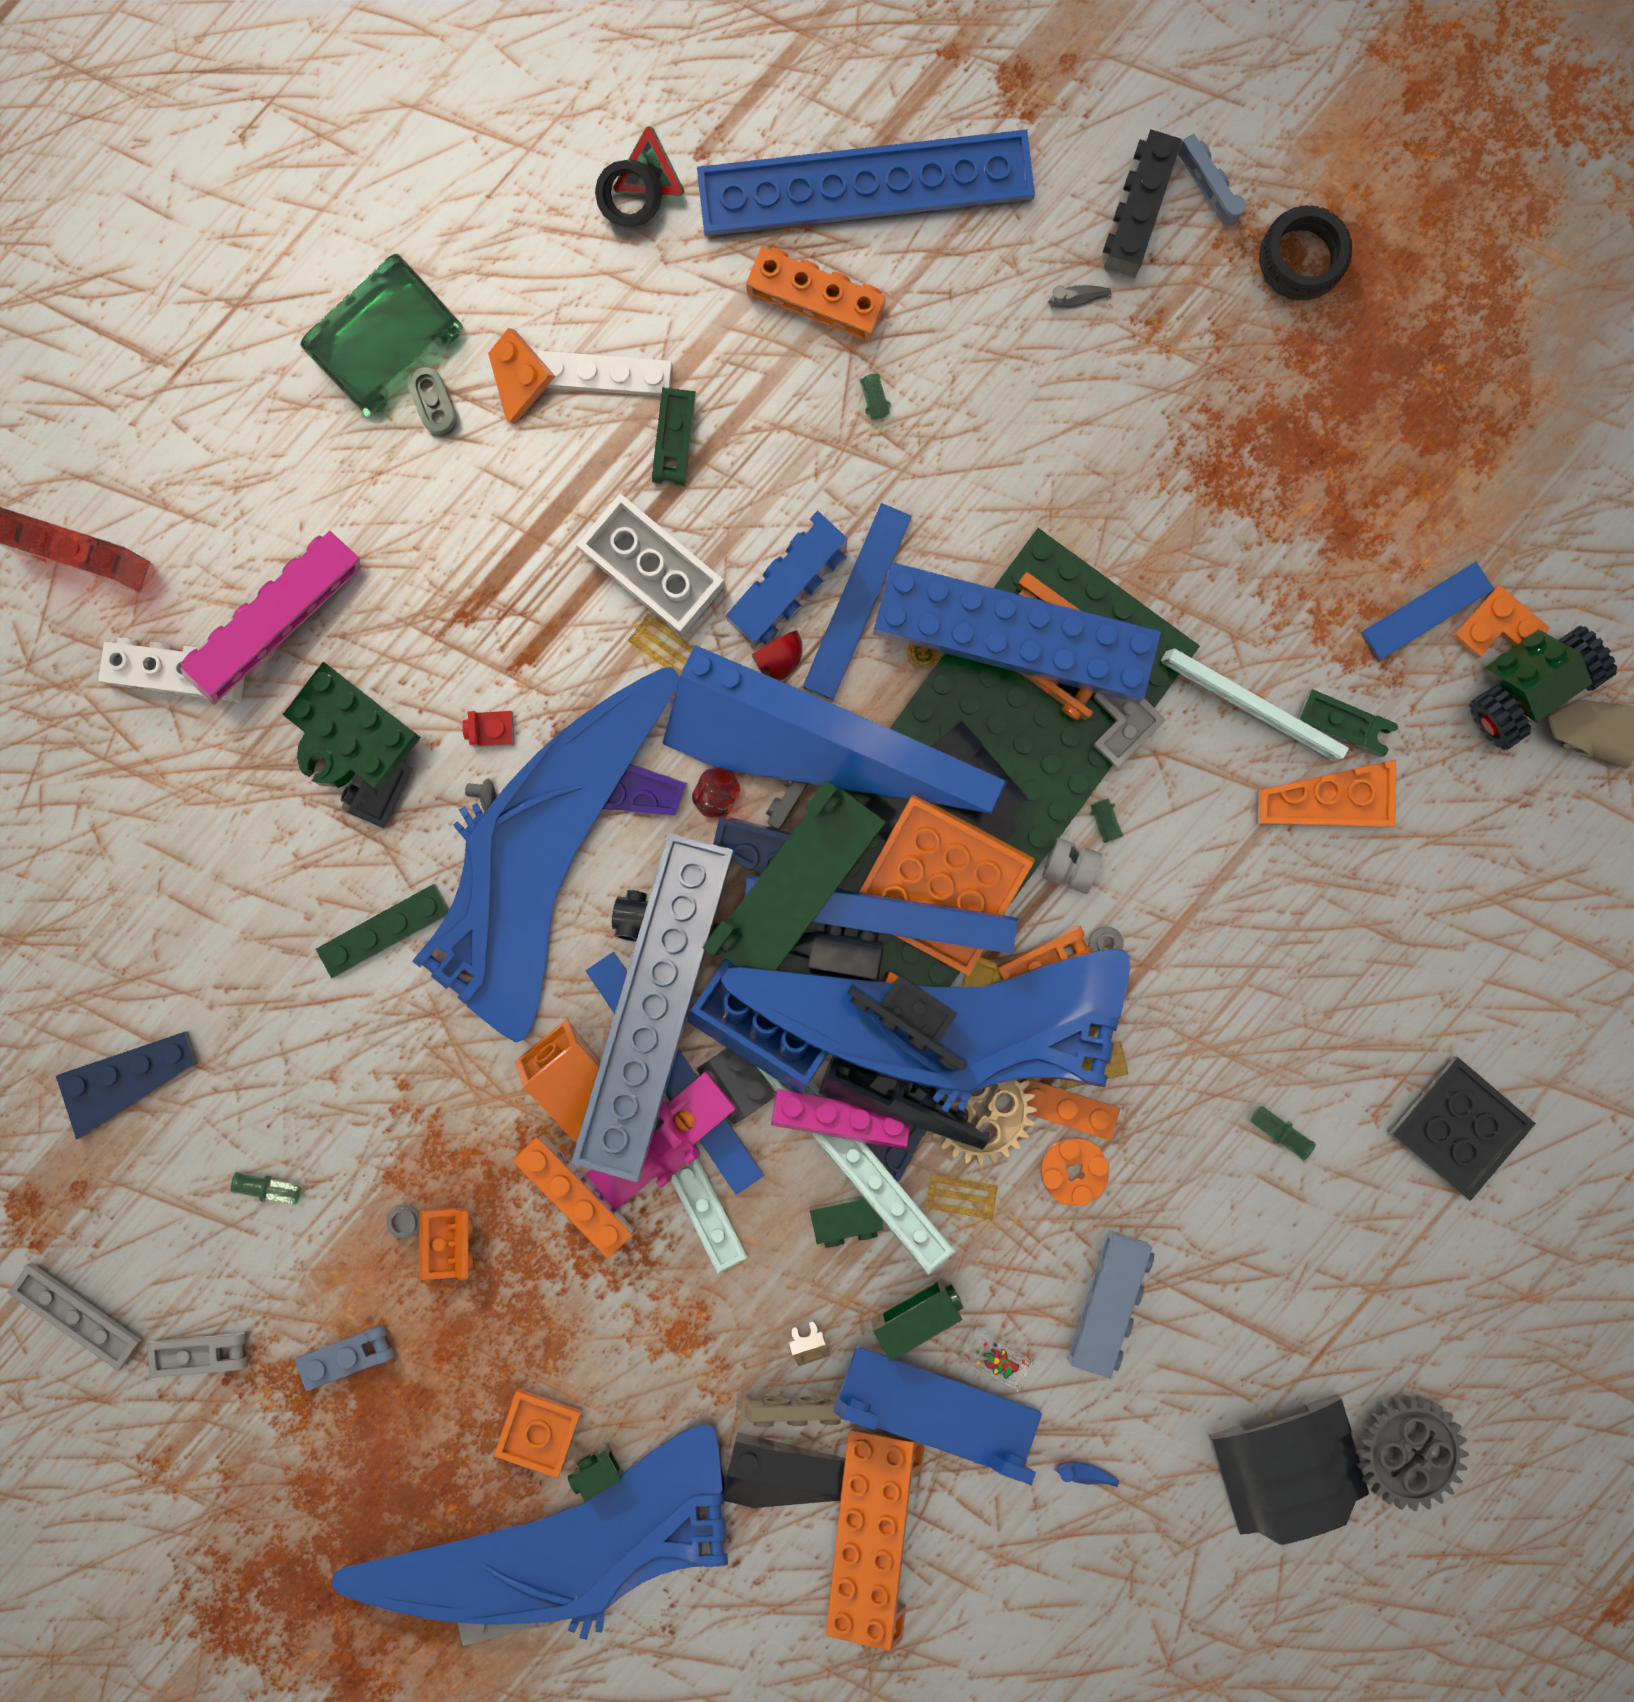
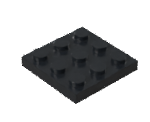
[1389,1056,1536,1201]

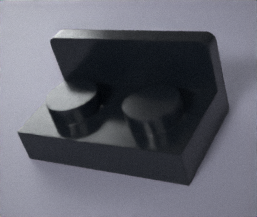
[341,763,413,829]

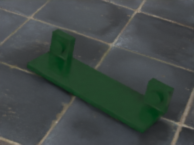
[702,780,885,971]

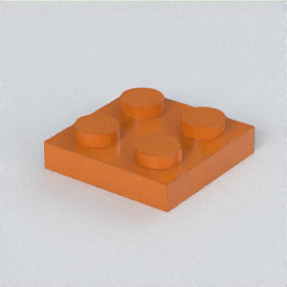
[494,1389,582,1478]

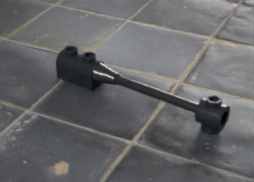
[611,890,884,982]

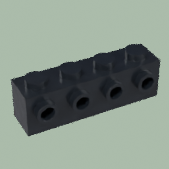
[1102,129,1182,278]

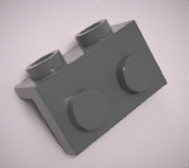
[697,1048,775,1124]

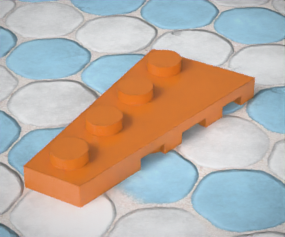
[1258,760,1396,827]

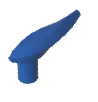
[1054,1462,1119,1487]

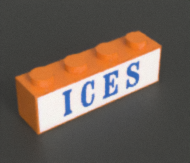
[513,1133,636,1259]

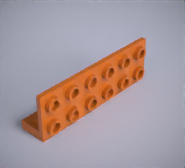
[826,1429,924,1651]

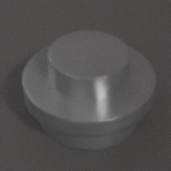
[386,1204,419,1239]

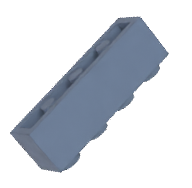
[1067,1230,1154,1379]

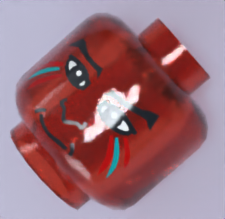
[692,767,741,818]

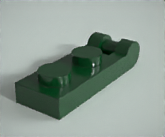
[652,387,697,487]

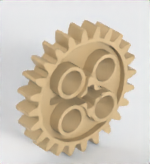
[932,1080,1036,1165]

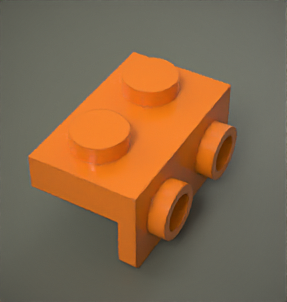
[419,1208,473,1280]

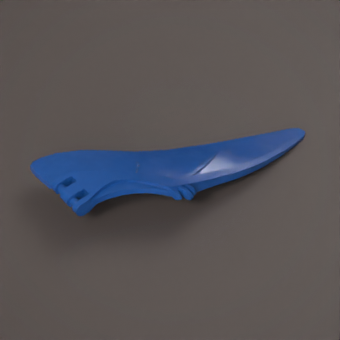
[412,667,680,1043]
[721,949,1130,1113]
[331,1424,728,1640]

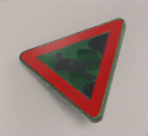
[613,126,684,196]

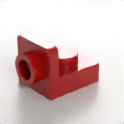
[462,711,514,748]

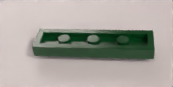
[316,884,449,978]

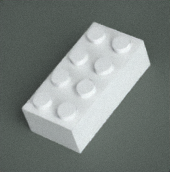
[576,493,726,637]

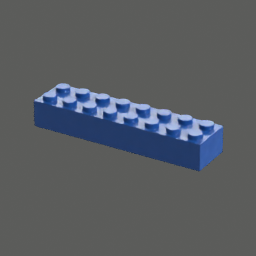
[873,562,1161,703]

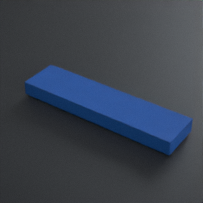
[1361,561,1494,661]

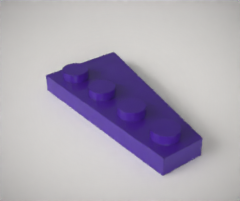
[602,763,687,815]

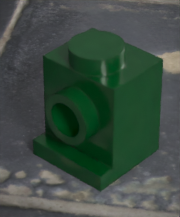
[568,1443,624,1501]

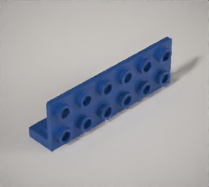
[833,1346,1042,1485]

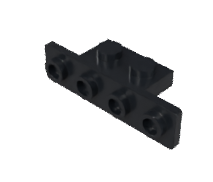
[847,974,968,1070]

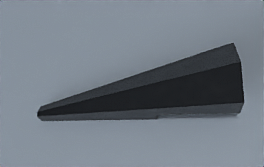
[818,1056,990,1150]

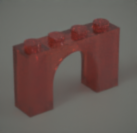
[0,507,151,593]

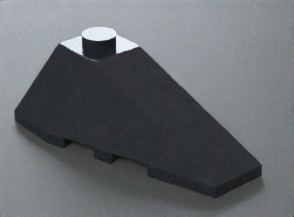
[723,1432,845,1508]

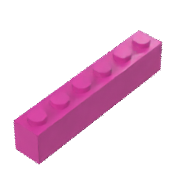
[180,531,361,705]

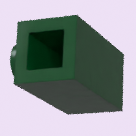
[810,1195,884,1248]

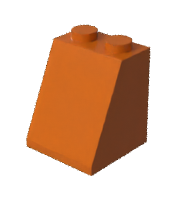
[515,1019,601,1142]

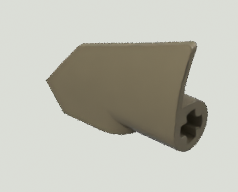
[1548,699,1634,769]

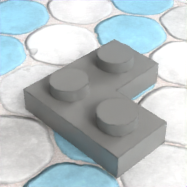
[1093,693,1166,769]

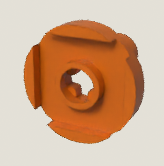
[1040,1137,1109,1206]

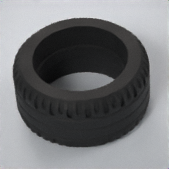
[1259,205,1352,300]

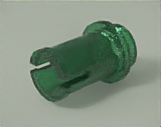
[859,374,891,420]
[1089,798,1124,843]

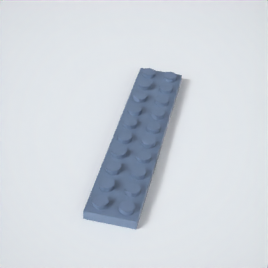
[571,833,734,1183]

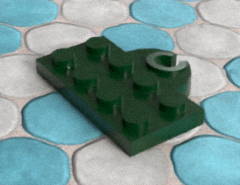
[282,662,421,791]

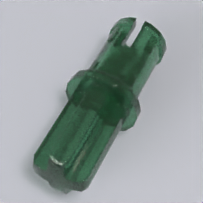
[1250,1106,1316,1161]
[230,1172,301,1205]

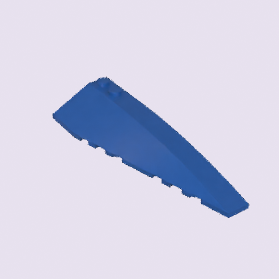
[662,645,1007,814]

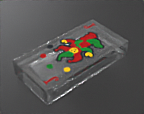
[958,1326,1034,1392]

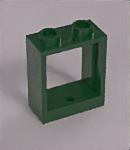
[871,1279,964,1362]

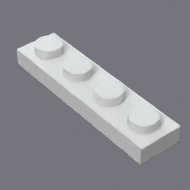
[538,351,672,396]

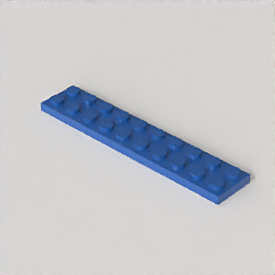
[697,129,1035,236]

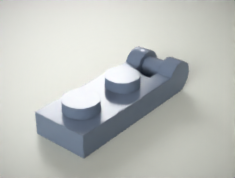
[1178,133,1246,226]
[294,1324,396,1392]

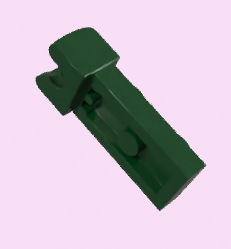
[1297,689,1398,757]

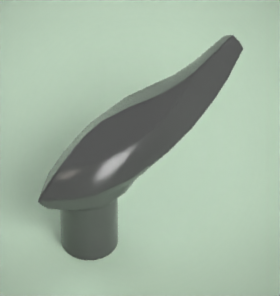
[1048,285,1111,306]
[465,778,496,813]

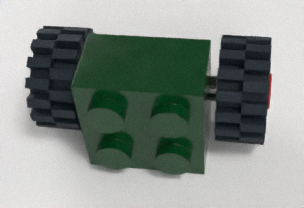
[1469,626,1617,751]

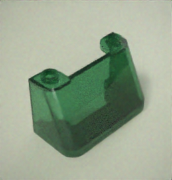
[300,254,463,418]

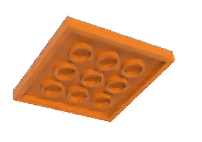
[859,794,1035,976]

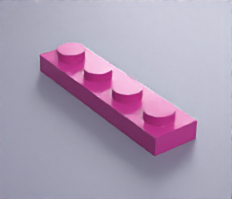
[771,1089,910,1150]

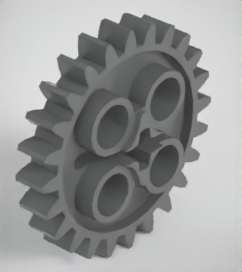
[1355,1396,1469,1511]

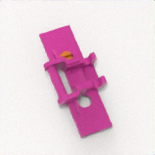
[586,1071,737,1210]

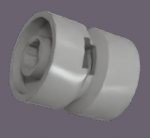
[1042,837,1102,894]

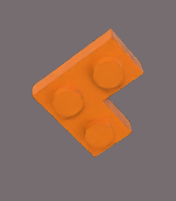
[1452,585,1550,658]

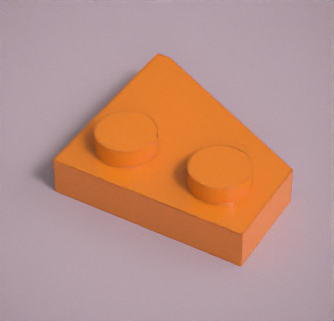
[488,328,556,423]

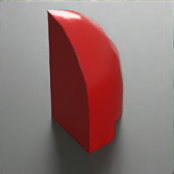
[752,630,803,681]

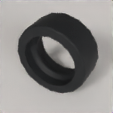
[595,160,663,226]

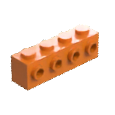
[746,247,886,342]

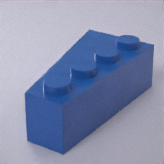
[726,510,848,647]

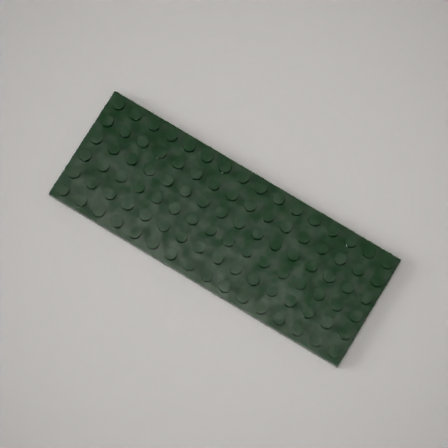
[720,528,1200,987]

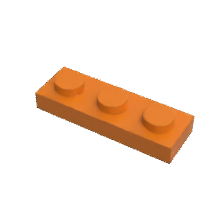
[1022,1078,1121,1141]

